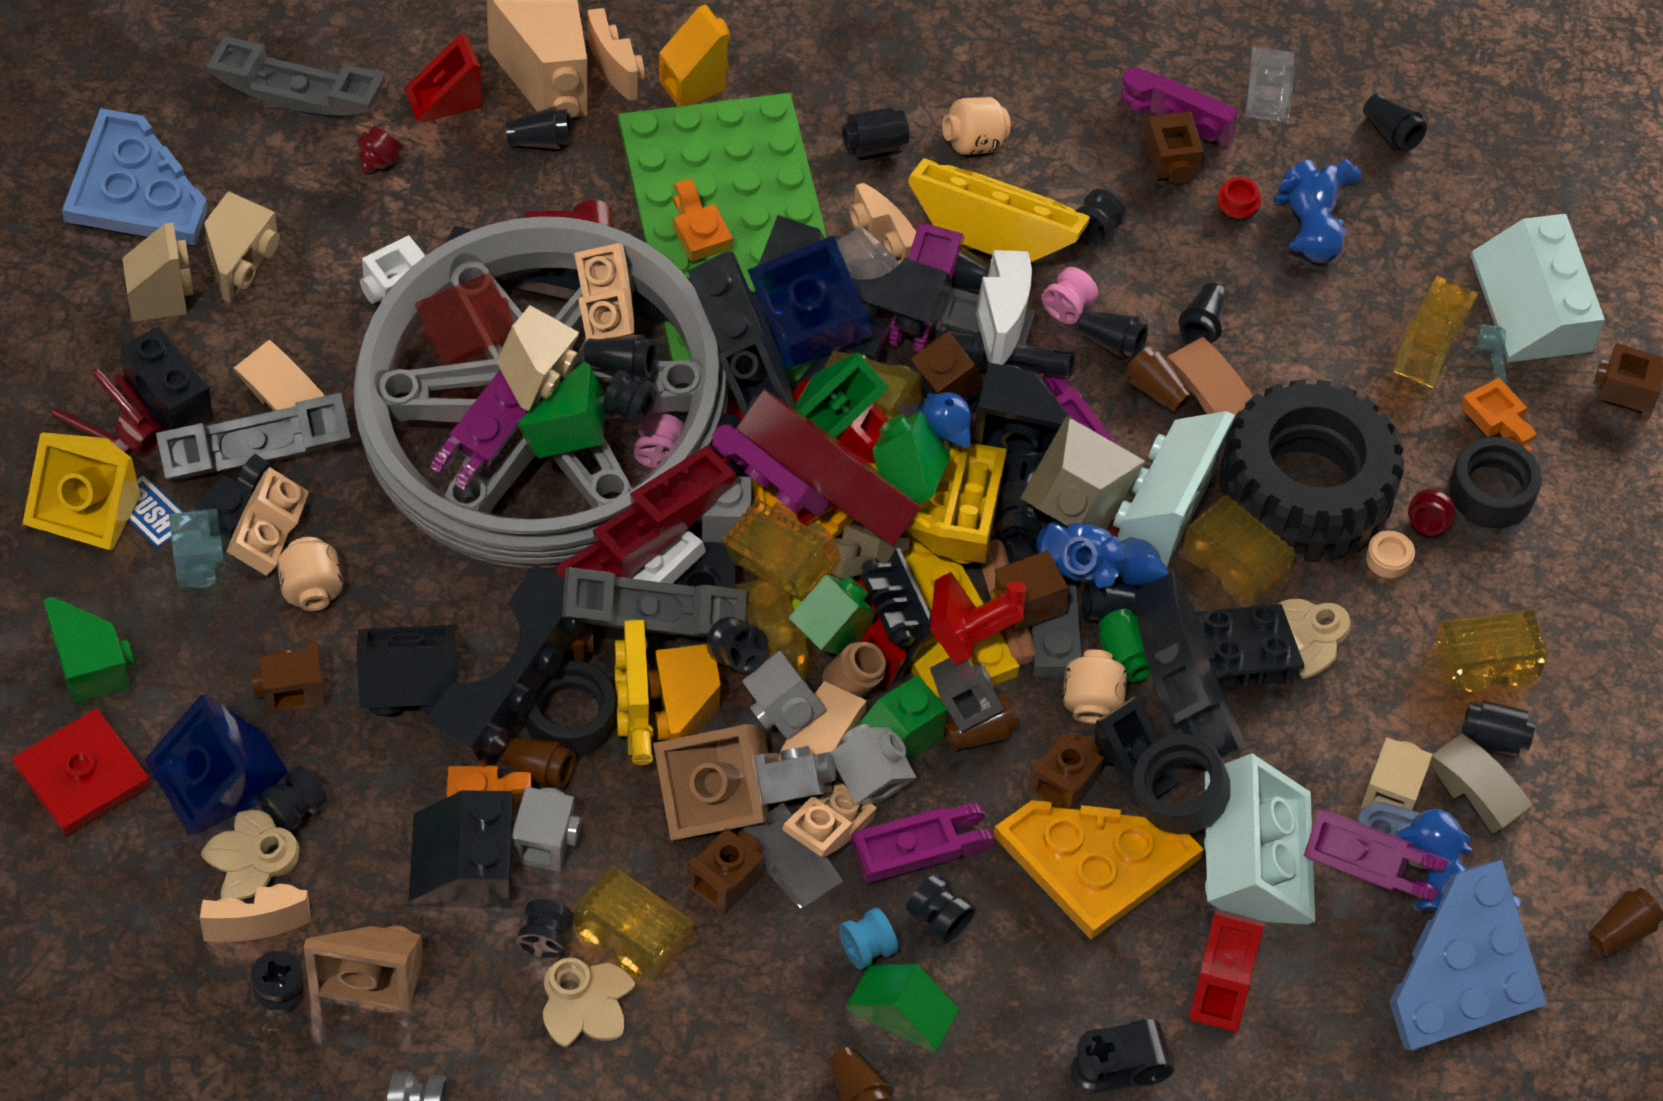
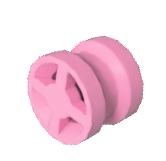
[1041,267,1099,324]
[634,413,684,468]

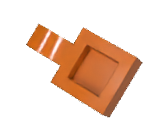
[673,178,733,262]
[1460,378,1537,453]
[447,766,533,807]

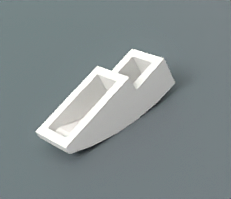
[976,250,1032,365]

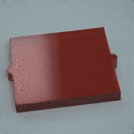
[415,273,514,366]

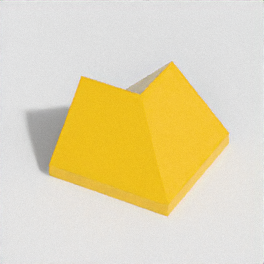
[22,433,141,550]

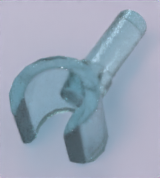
[1476,324,1508,385]

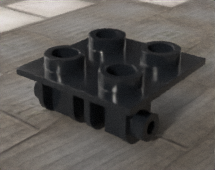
[860,548,931,683]
[1196,604,1305,688]

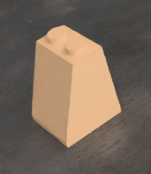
[487,0,587,118]

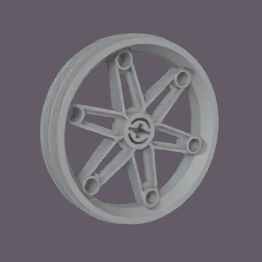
[354,217,728,569]

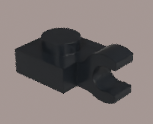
[194,454,271,540]

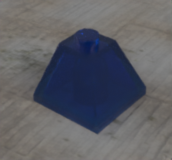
[144,694,288,835]

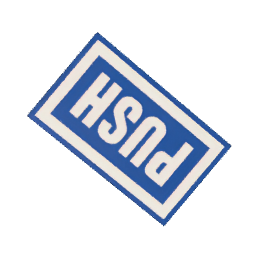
[128,473,194,548]

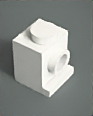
[360,235,425,304]

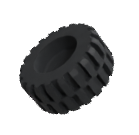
[1219,379,1405,560]

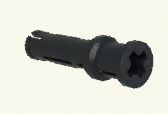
[935,324,1075,380]

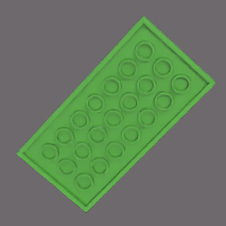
[618,93,846,400]

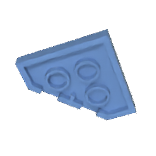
[62,108,208,245]
[1389,860,1547,1051]

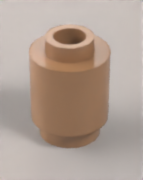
[822,642,886,698]

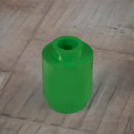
[1098,609,1151,682]

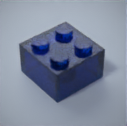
[747,235,873,370]

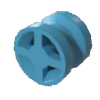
[838,907,898,970]

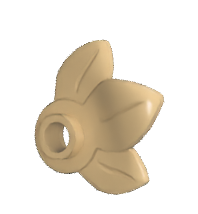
[1278,599,1351,679]
[201,810,299,900]
[543,958,635,1048]

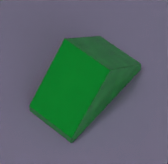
[795,352,890,438]
[517,361,605,458]
[846,964,959,1054]

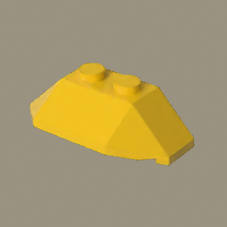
[908,158,1090,262]
[905,443,1007,563]

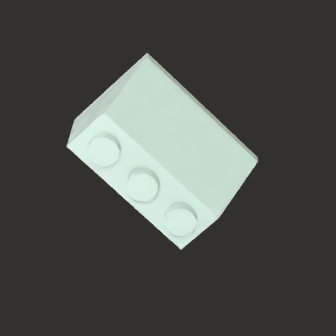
[1471,214,1605,363]
[1113,411,1235,567]
[1204,753,1315,924]

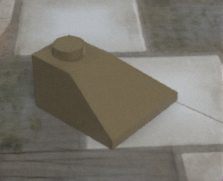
[1020,416,1145,530]

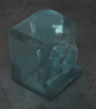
[169,508,224,588]

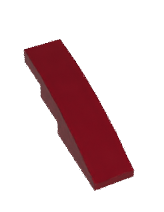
[737,388,921,546]
[555,445,737,580]

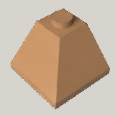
[653,724,769,841]
[303,926,423,1012]

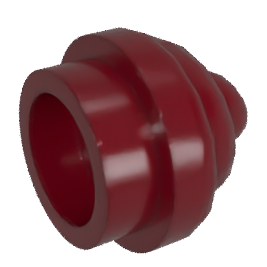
[358,126,403,173]
[1408,489,1455,536]

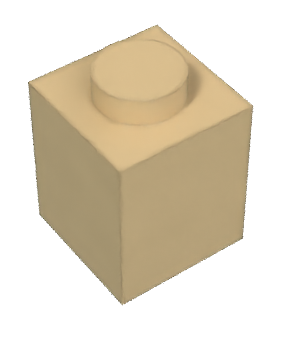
[1361,737,1433,810]

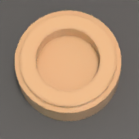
[1366,531,1415,579]

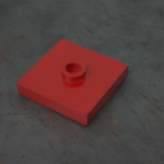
[11,708,151,837]

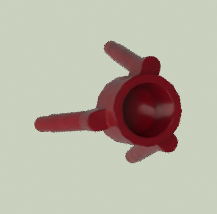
[51,368,165,457]

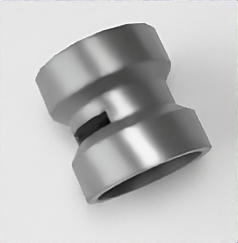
[387,1069,447,1101]

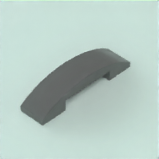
[206,36,386,115]
[156,393,352,480]
[562,567,747,637]

